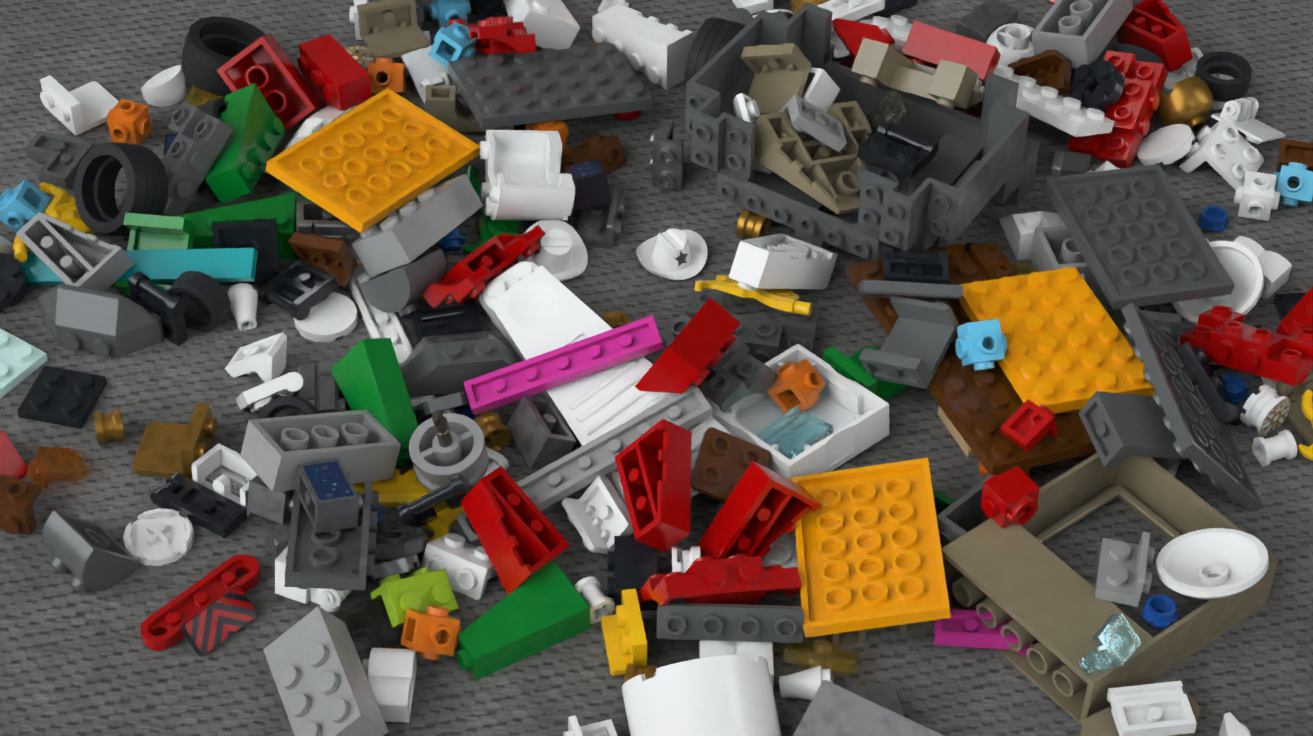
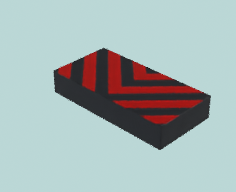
[179,585,258,656]

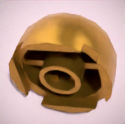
[1154,76,1214,132]

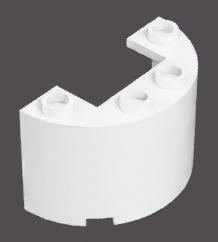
[480,130,575,221]
[622,654,782,736]

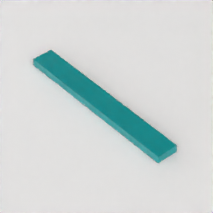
[20,248,258,286]

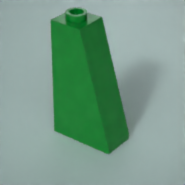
[331,338,418,466]
[455,561,590,680]

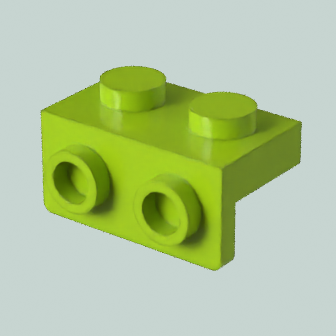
[370,567,459,628]

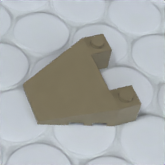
[851,37,985,110]
[754,101,872,214]

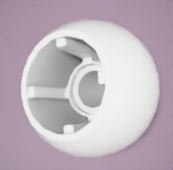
[986,23,1034,66]

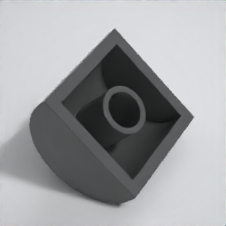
[359,248,447,316]
[42,510,140,593]

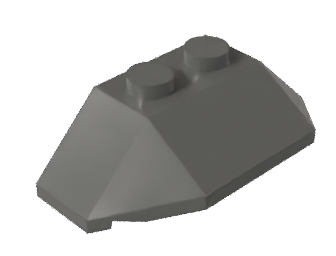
[38,284,165,358]
[400,331,522,397]

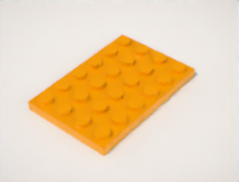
[266,88,480,233]
[958,267,1156,414]
[791,458,951,638]

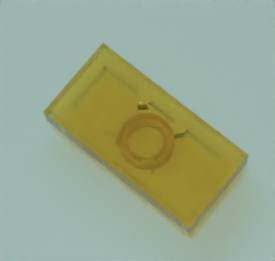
[783,640,860,674]

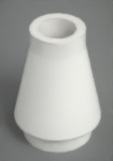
[228,283,258,330]
[779,665,833,701]

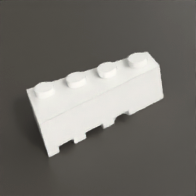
[503,0,580,50]
[592,3,693,90]
[729,233,838,291]

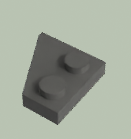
[416,391,470,418]

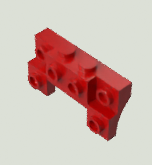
[440,16,536,54]
[1068,51,1168,169]
[421,225,546,309]
[1180,305,1313,386]
[637,554,802,606]

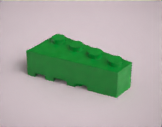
[205,83,286,204]
[175,192,297,259]

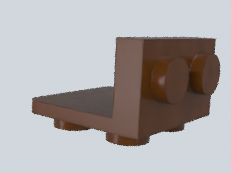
[691,427,771,502]

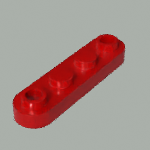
[140,554,261,651]

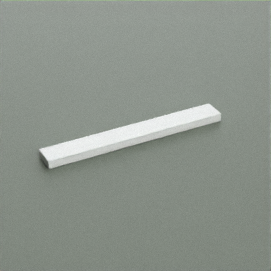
[347,245,435,411]

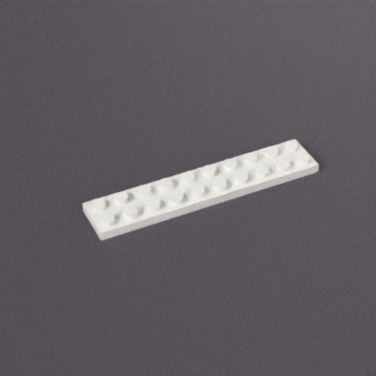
[860,15,1115,137]

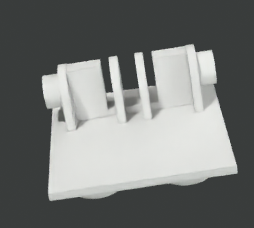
[401,45,461,105]
[1211,97,1286,144]

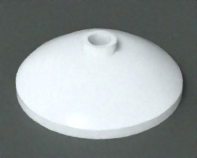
[1171,241,1264,326]
[1156,528,1269,599]

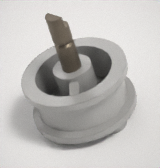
[409,410,489,491]

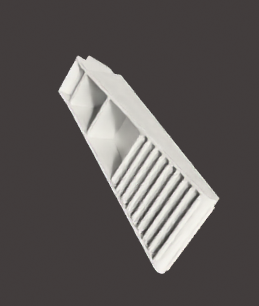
[479,262,733,509]

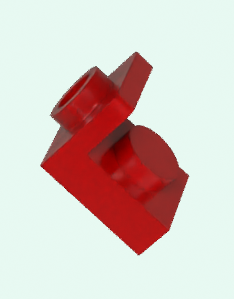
[1000,399,1059,453]

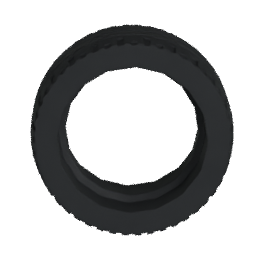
[181,16,265,97]
[684,17,746,93]
[74,142,168,237]

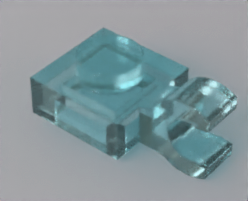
[1079,613,1142,675]

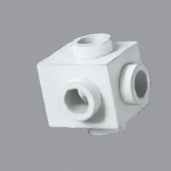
[1234,170,1280,221]

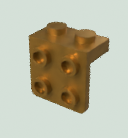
[132,402,217,479]

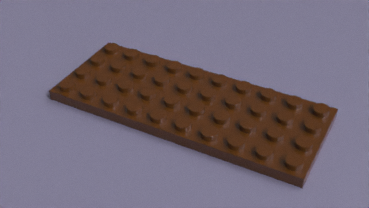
[846,243,1097,475]

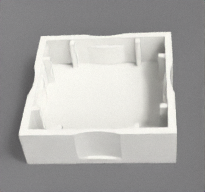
[707,344,890,480]

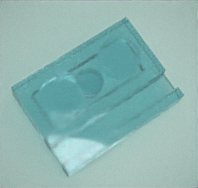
[755,406,833,459]

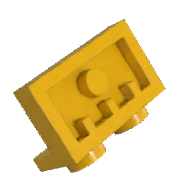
[601,588,647,676]

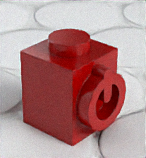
[980,466,1040,529]

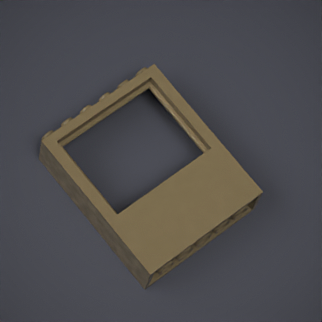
[941,453,1279,725]

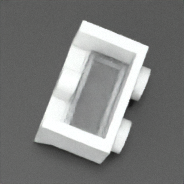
[192,443,257,517]

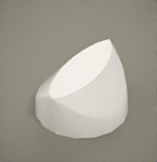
[141,65,187,107]

